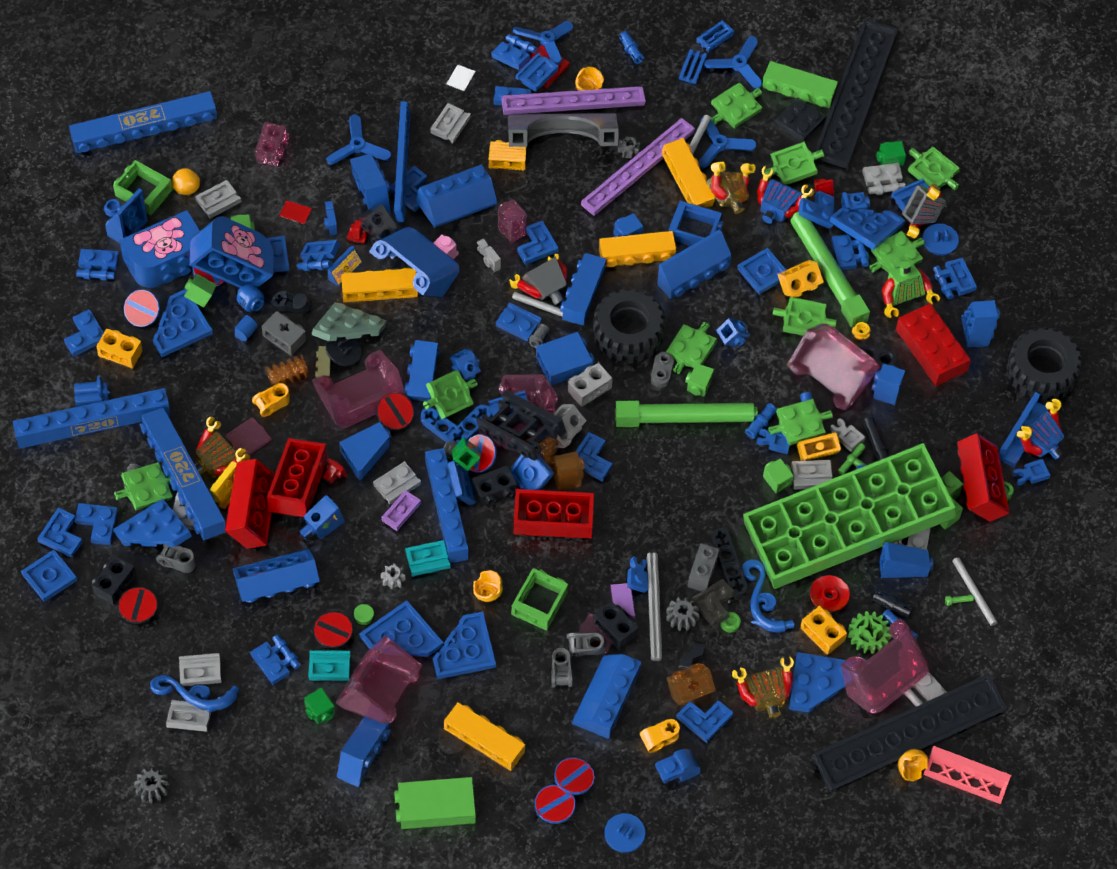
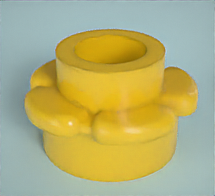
[852,322,871,340]

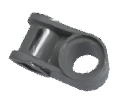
[156,544,196,573]
[567,633,606,657]
[551,648,572,688]

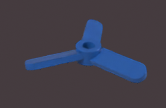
[513,21,573,65]
[704,36,762,89]
[326,114,391,164]
[698,116,756,169]

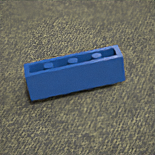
[560,253,606,326]

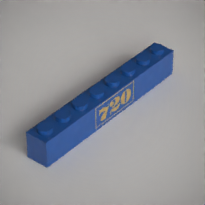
[69,91,217,153]
[13,388,171,449]
[140,408,225,540]

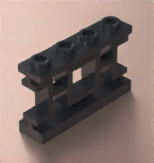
[476,390,566,461]

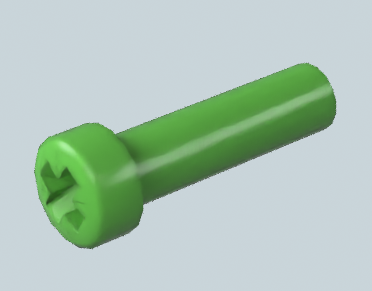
[945,595,974,606]

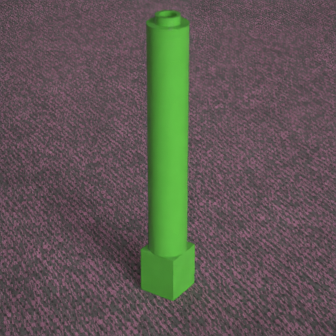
[791,212,870,328]
[615,401,758,427]

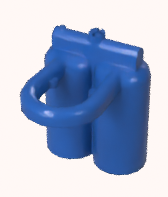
[74,375,110,407]

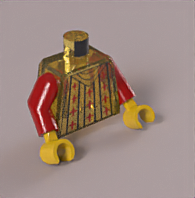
[706,162,755,214]
[195,417,250,478]
[732,657,794,718]

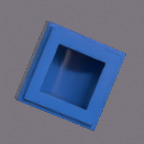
[235,315,258,341]

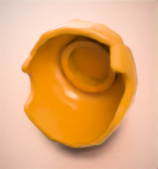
[575,66,604,91]
[172,168,200,195]
[473,570,503,602]
[898,749,928,781]

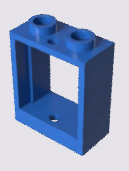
[668,201,724,246]

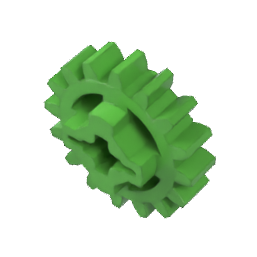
[848,611,892,654]

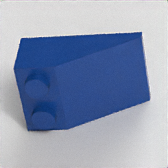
[105,188,148,243]

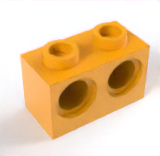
[777,260,824,298]
[96,329,143,369]
[800,606,847,655]

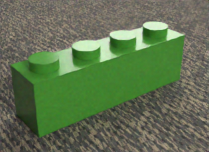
[762,61,838,108]

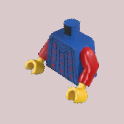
[757,166,814,223]
[1017,399,1064,460]

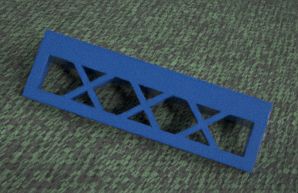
[999,392,1049,468]

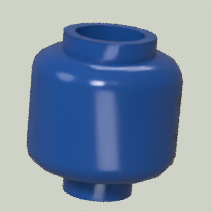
[237,284,264,312]

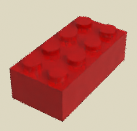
[896,303,970,386]
[957,433,1010,522]
[267,438,328,517]
[225,459,275,549]
[513,489,594,539]

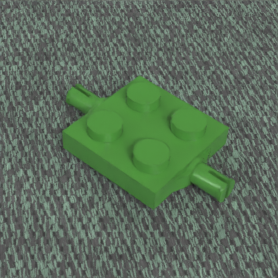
[711,82,762,128]
[764,142,824,185]
[908,147,960,190]
[869,231,924,274]
[773,297,837,339]
[666,322,717,374]
[423,370,477,419]
[769,399,833,445]
[114,462,173,510]

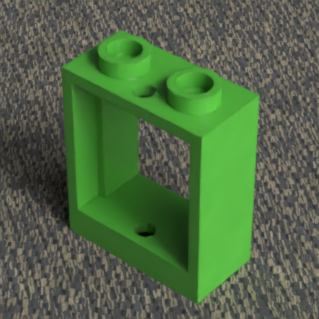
[113,160,173,215]
[511,568,568,631]

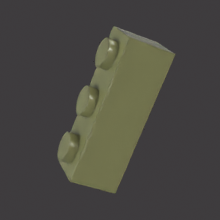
[315,346,331,383]

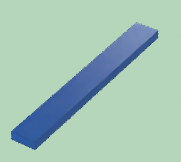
[394,101,411,222]

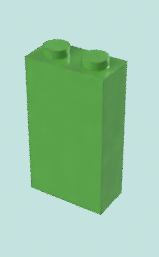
[394,777,475,829]

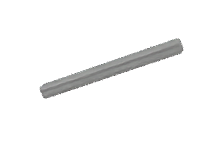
[647,553,662,661]

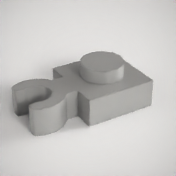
[477,239,501,272]
[830,418,865,452]

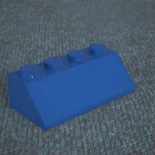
[416,165,497,228]
[657,229,731,300]
[232,549,320,602]
[572,654,641,739]

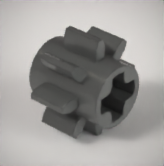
[618,136,640,159]

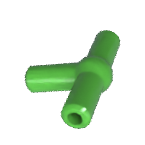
[838,443,866,475]

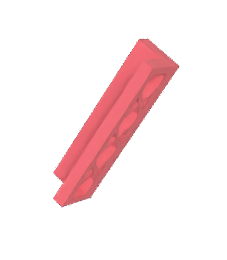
[923,746,1011,804]

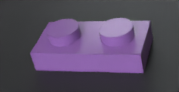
[381,490,421,531]

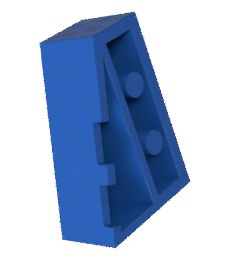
[350,154,391,218]
[961,300,1000,348]
[405,340,440,401]
[337,711,391,787]

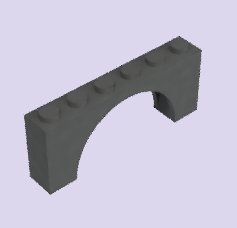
[508,113,618,147]

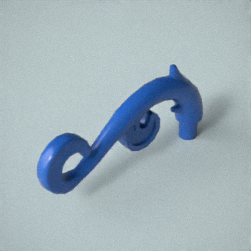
[741,560,794,632]
[150,675,239,713]

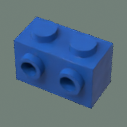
[872,364,905,405]

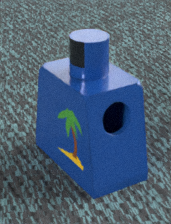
[299,495,345,540]

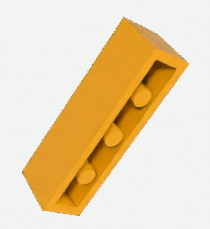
[661,138,716,209]
[599,231,676,267]
[341,268,418,303]
[444,703,525,771]

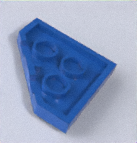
[829,208,905,250]
[153,289,213,357]
[113,499,192,547]
[359,600,443,657]
[433,612,496,680]
[789,652,856,713]

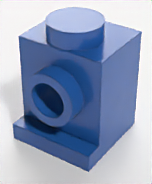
[841,192,870,212]

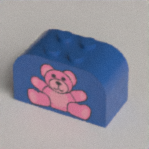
[120,210,200,288]
[189,217,274,288]

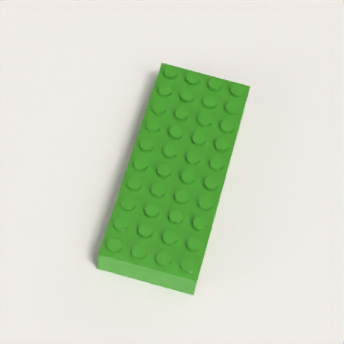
[743,443,956,589]

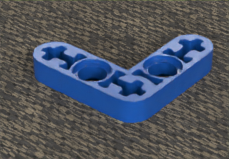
[421,405,492,443]

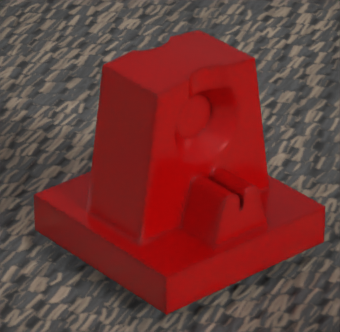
[814,178,834,197]
[347,220,368,244]
[323,458,348,484]

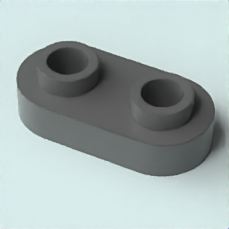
[651,352,674,388]

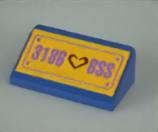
[328,246,362,286]

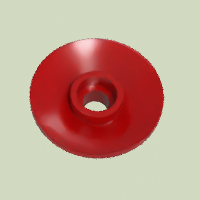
[810,575,850,612]

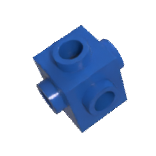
[716,318,750,347]
[449,349,481,380]

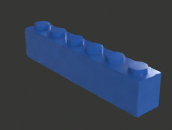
[425,448,468,563]

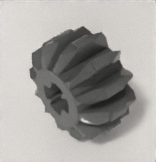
[666,597,700,631]
[134,767,170,803]

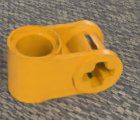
[252,383,290,417]
[640,719,680,753]

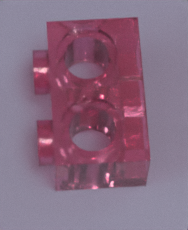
[255,122,289,166]
[498,199,526,243]

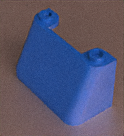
[369,227,459,297]

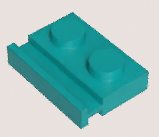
[405,540,450,576]
[309,651,350,681]

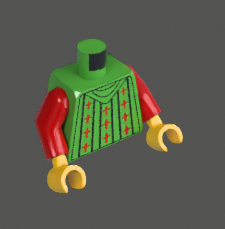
[882,261,940,318]

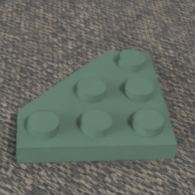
[312,302,386,341]

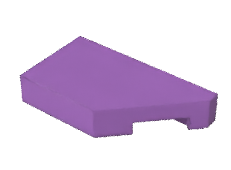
[611,583,635,619]

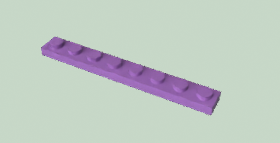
[501,87,646,115]
[581,118,695,216]

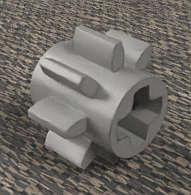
[381,564,405,590]

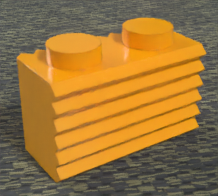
[489,140,526,171]
[797,432,841,461]

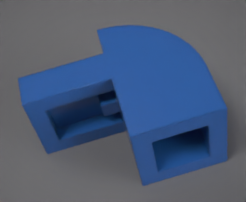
[655,749,700,783]

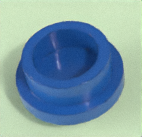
[104,199,122,217]

